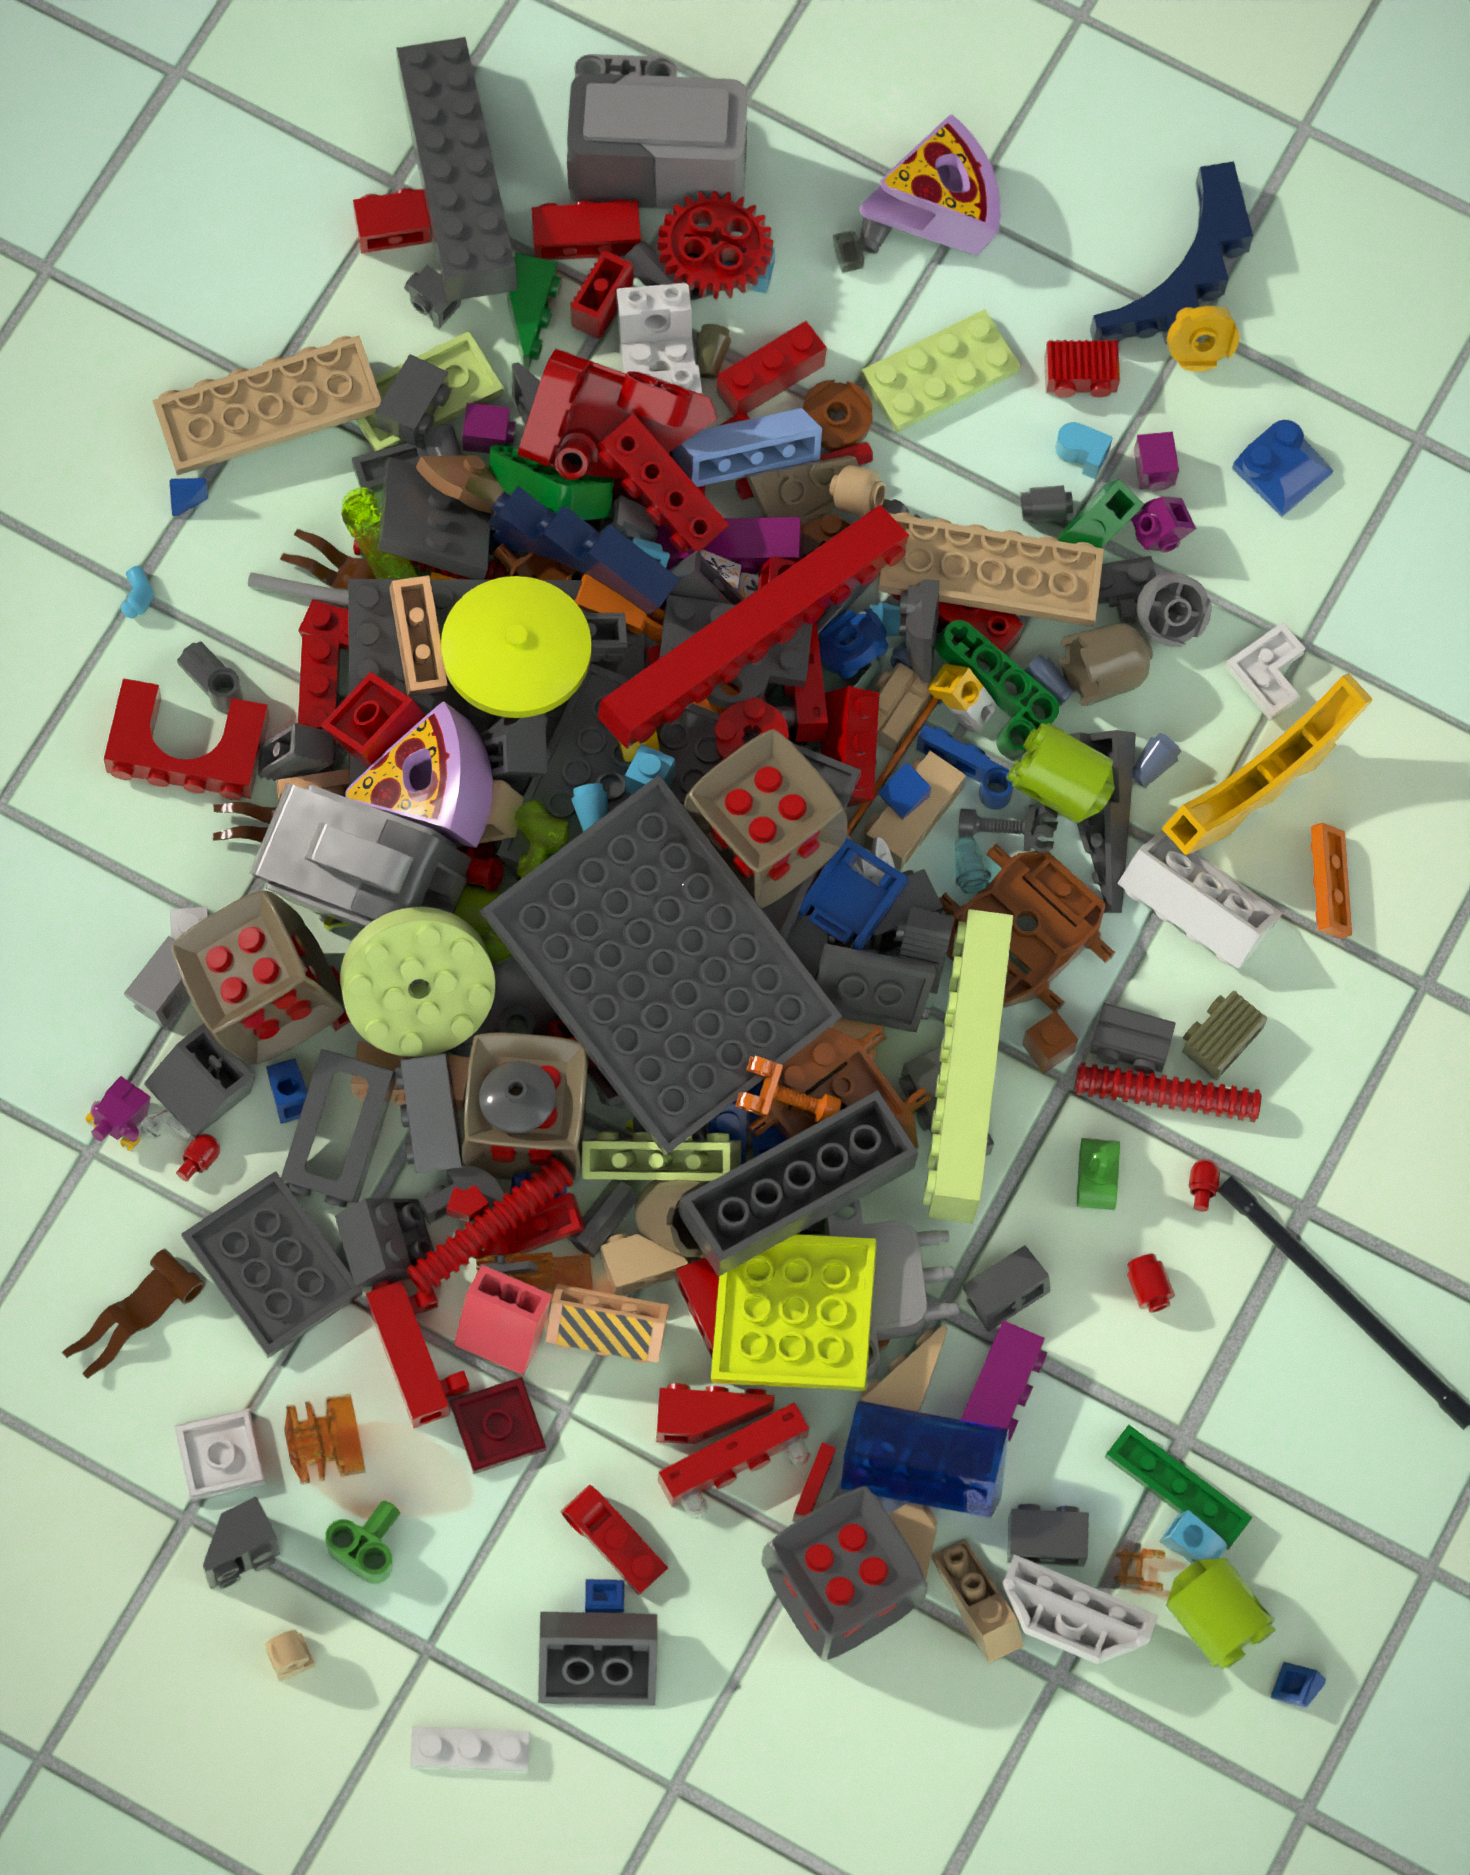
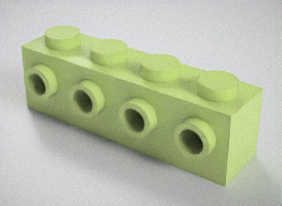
[582,1131,741,1181]

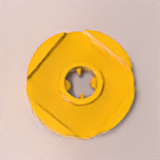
[1167,306,1240,372]

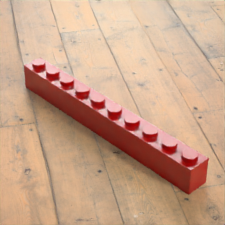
[598,505,909,749]

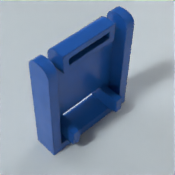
[799,837,909,950]

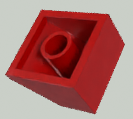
[320,671,426,768]

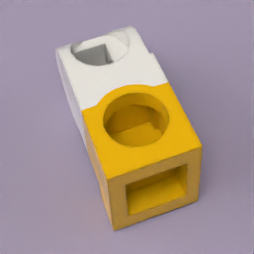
[927,663,997,732]

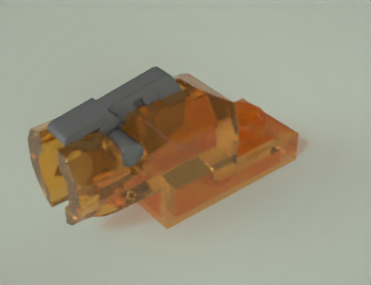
[476,1252,593,1298]

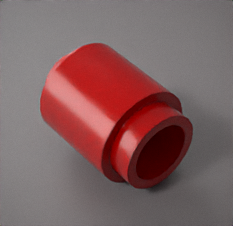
[1127,1253,1175,1313]

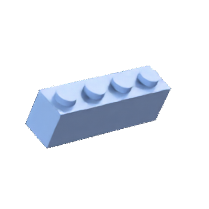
[672,408,822,487]

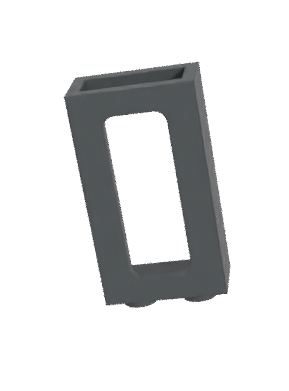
[280,1049,396,1208]

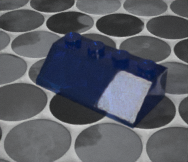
[841,1401,1009,1518]

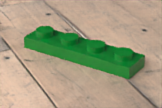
[1105,1424,1253,1550]

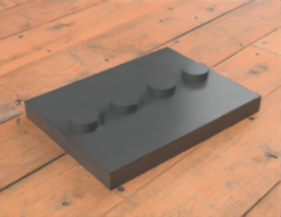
[378,457,491,580]
[181,1171,363,1358]

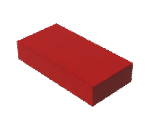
[792,1442,836,1522]

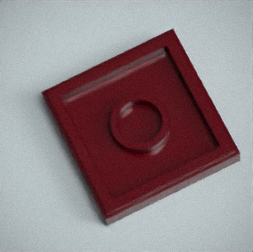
[449,1377,547,1475]

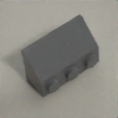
[538,1611,658,1706]

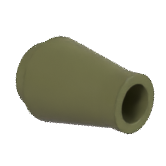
[697,324,732,380]

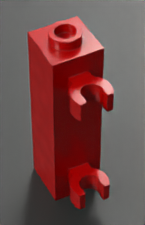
[366,1280,470,1429]

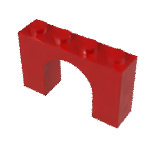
[104,678,269,800]

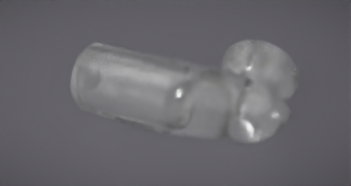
[139,1110,193,1142]

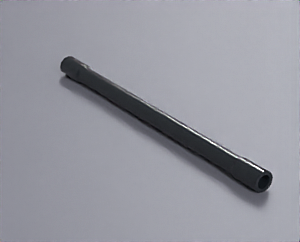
[1217,1175,1470,1430]

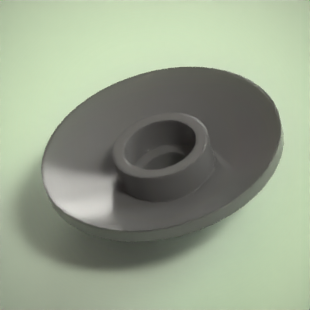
[479,1061,556,1133]

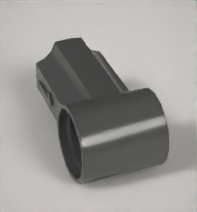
[177,641,243,713]

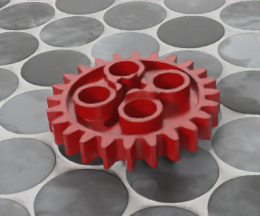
[657,191,774,300]

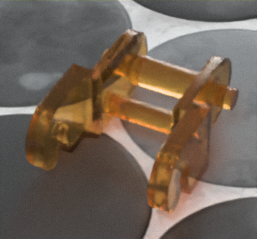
[1114,1548,1166,1591]

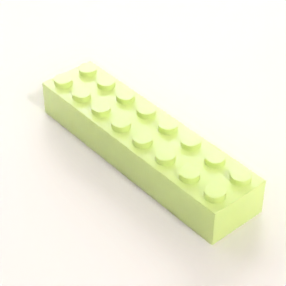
[922,909,1013,1224]

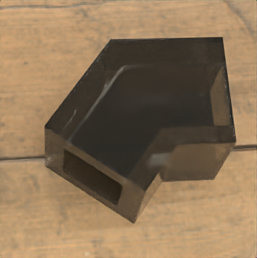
[833,229,865,273]

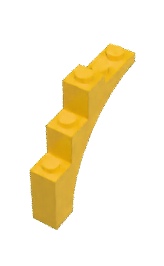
[1161,673,1373,855]

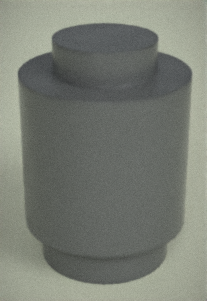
[1021,485,1073,524]

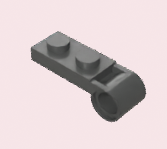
[352,425,463,495]

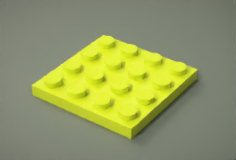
[711,1234,877,1391]

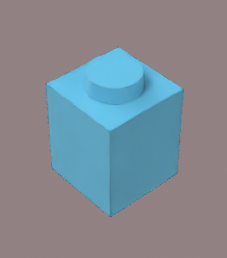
[625,744,676,795]

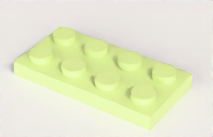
[861,309,1021,433]
[356,331,504,452]

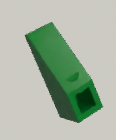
[506,252,562,371]
[1056,479,1144,548]

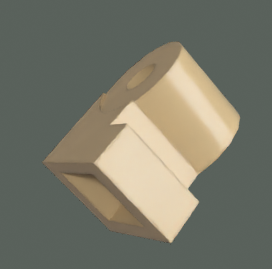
[265,1630,315,1682]

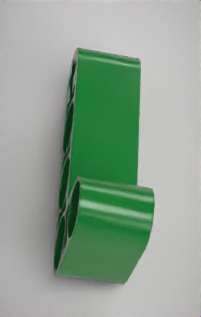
[488,445,614,520]
[935,620,1059,759]

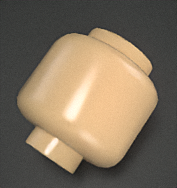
[829,465,886,516]

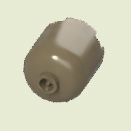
[1060,623,1153,706]
[635,1180,707,1258]

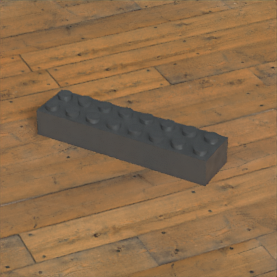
[396,37,517,302]

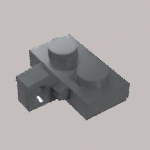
[1098,556,1156,625]

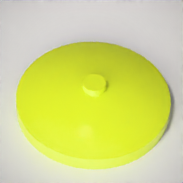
[441,576,591,718]

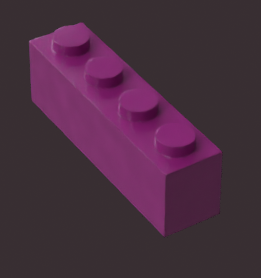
[655,517,804,575]
[942,1320,1048,1484]

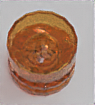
[284,1393,366,1485]

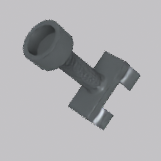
[958,805,1058,853]

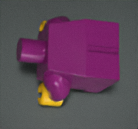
[85,1076,151,1151]

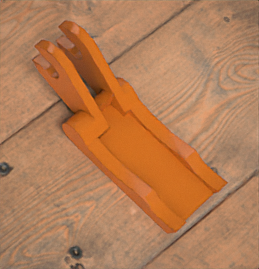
[574,574,665,644]

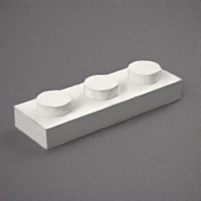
[410,1726,530,1773]

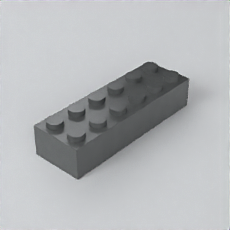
[679,1091,918,1277]

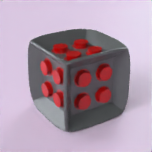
[761,1486,928,1662]

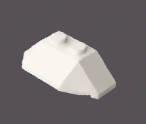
[1003,1555,1159,1664]

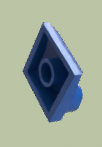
[1232,419,1333,517]

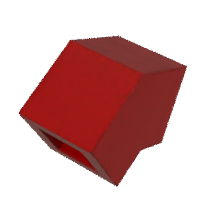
[446,1184,489,1222]

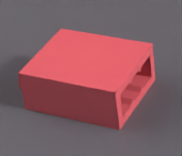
[454,1265,552,1375]

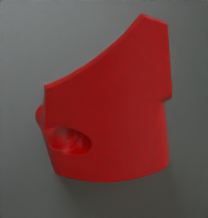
[517,349,718,480]

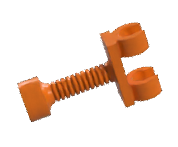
[735,1056,841,1123]

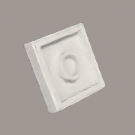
[174,1408,266,1502]

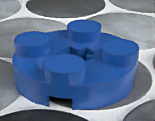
[819,609,889,679]

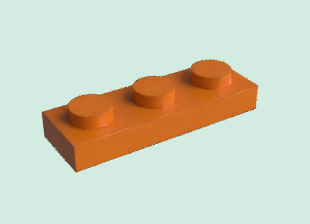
[1311,823,1352,939]

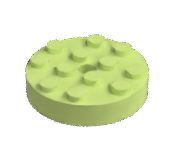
[340,907,495,1057]

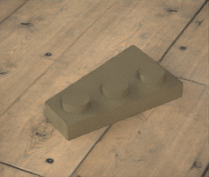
[744,455,859,525]

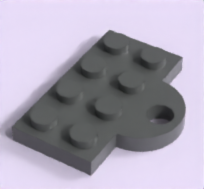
[659,595,813,709]

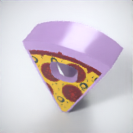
[860,114,1000,255]
[345,701,493,848]

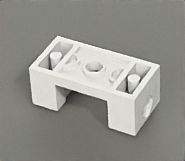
[617,283,703,430]

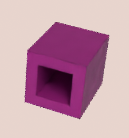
[462,403,516,454]
[1134,431,1179,491]

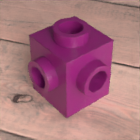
[1131,496,1196,553]

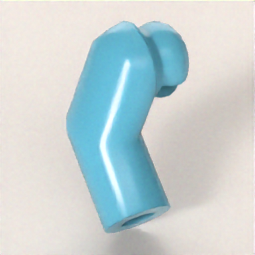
[121,566,154,619]

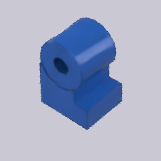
[266,1058,308,1124]

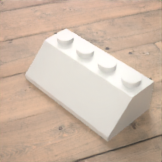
[1117,830,1283,969]

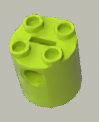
[1006,723,1115,823]
[1166,1558,1276,1670]

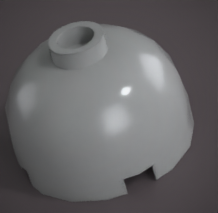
[1136,572,1212,647]

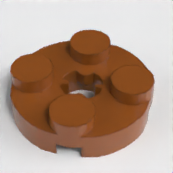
[802,380,873,452]

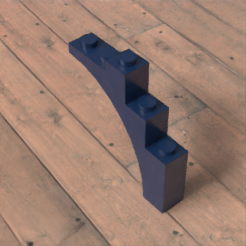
[1090,161,1253,345]
[488,486,679,615]

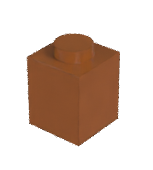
[1022,1011,1078,1074]

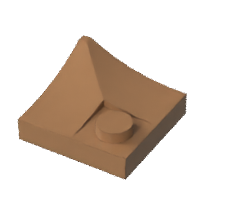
[416,455,504,513]

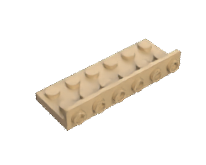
[152,335,382,476]
[877,512,1104,627]

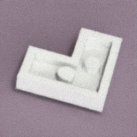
[1225,622,1306,721]

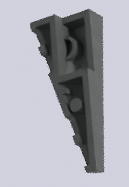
[1069,730,1136,913]

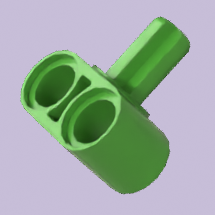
[1076,1138,1120,1210]
[325,1500,400,1584]

